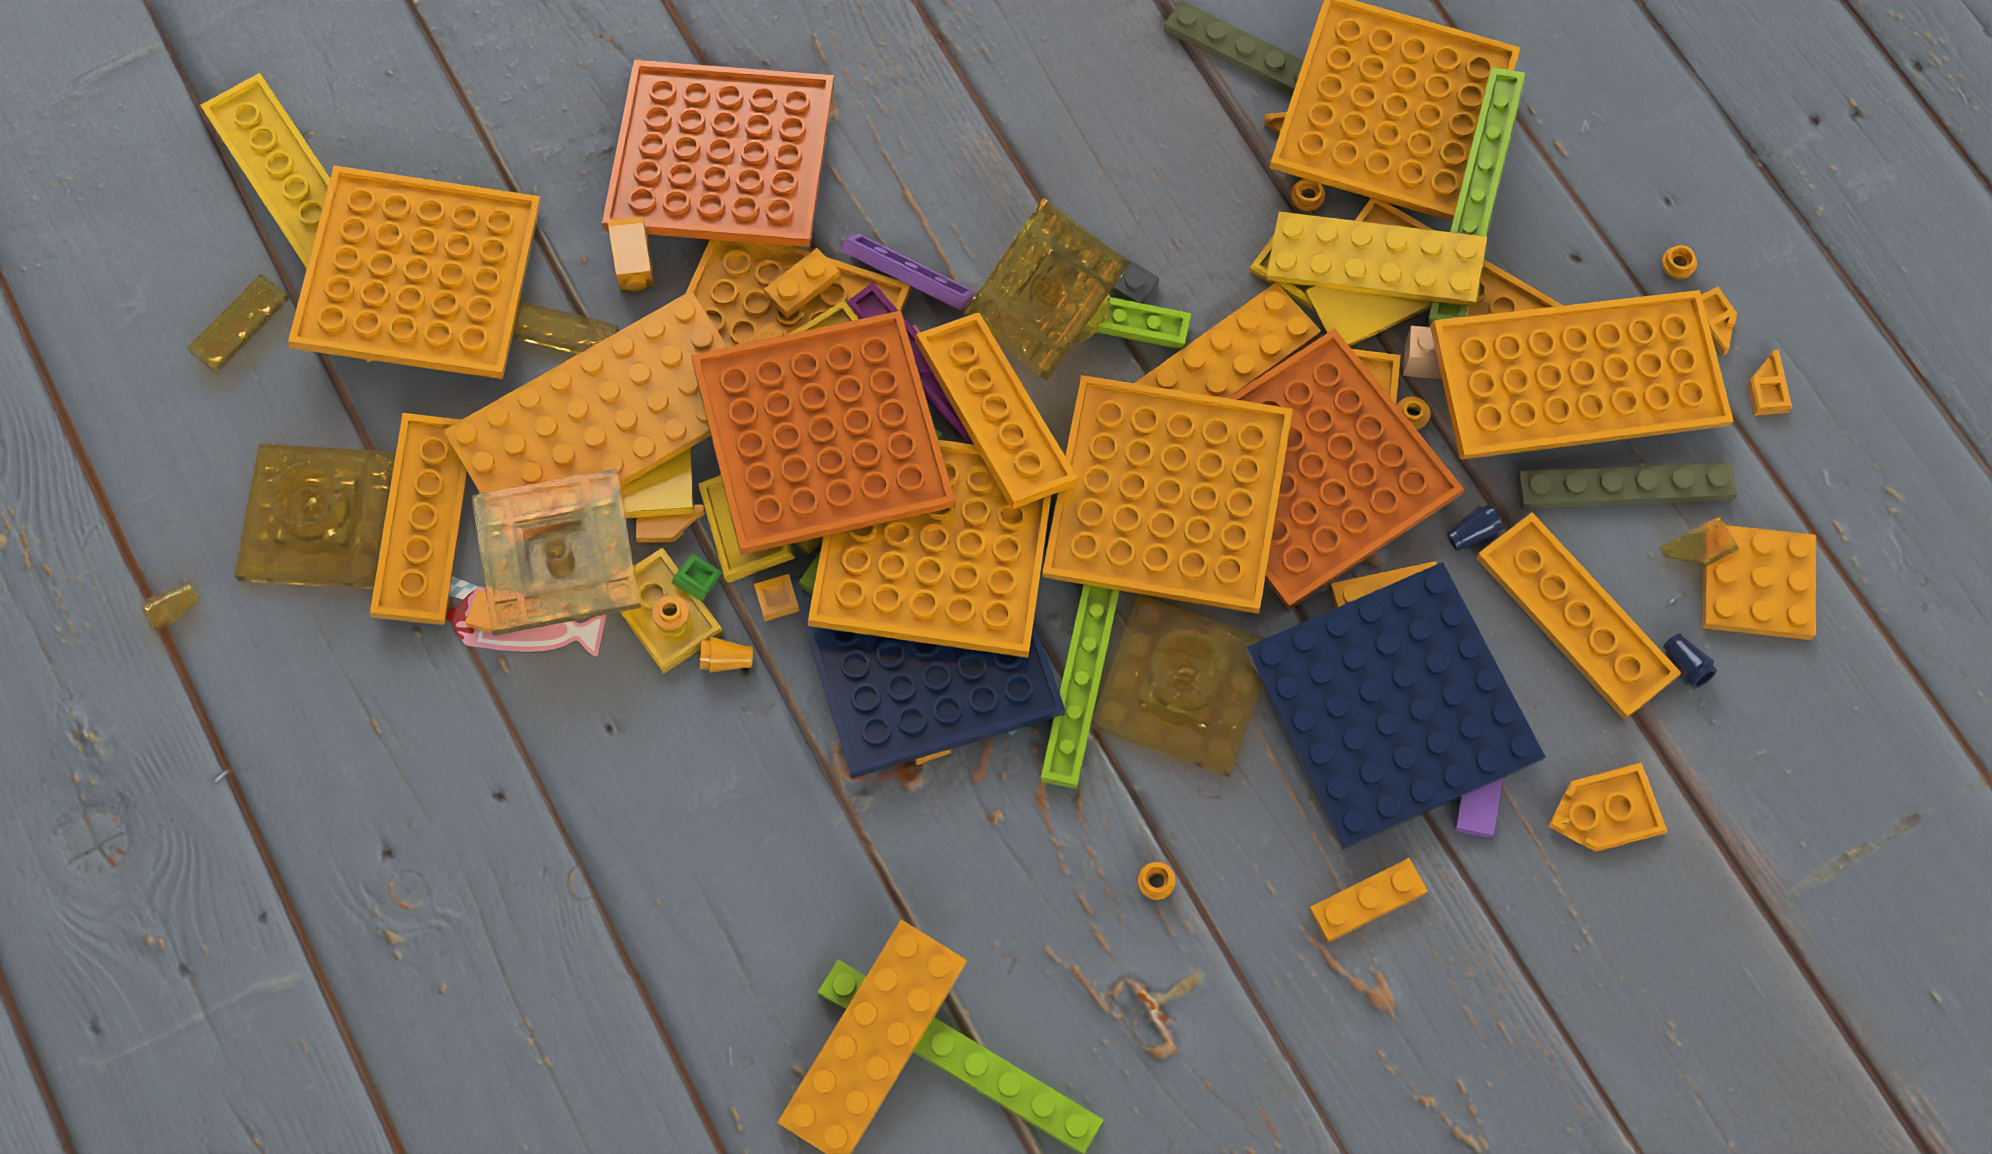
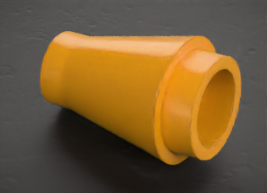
[699,637,753,673]

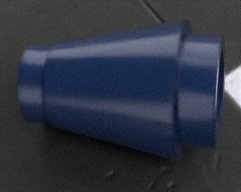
[1447,504,1504,551]
[1663,633,1717,689]

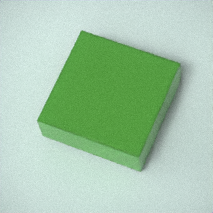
[671,553,723,602]

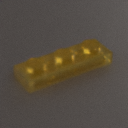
[188,274,289,373]
[512,301,620,354]

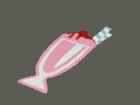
[447,576,607,656]

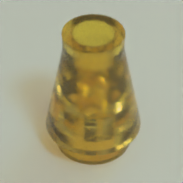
[140,582,200,631]

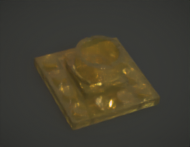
[964,197,1130,381]
[234,444,396,589]
[471,468,641,636]
[1090,594,1265,778]

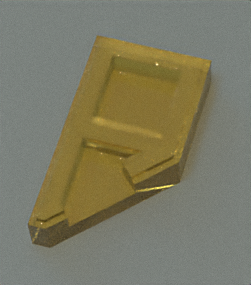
[1659,516,1739,566]

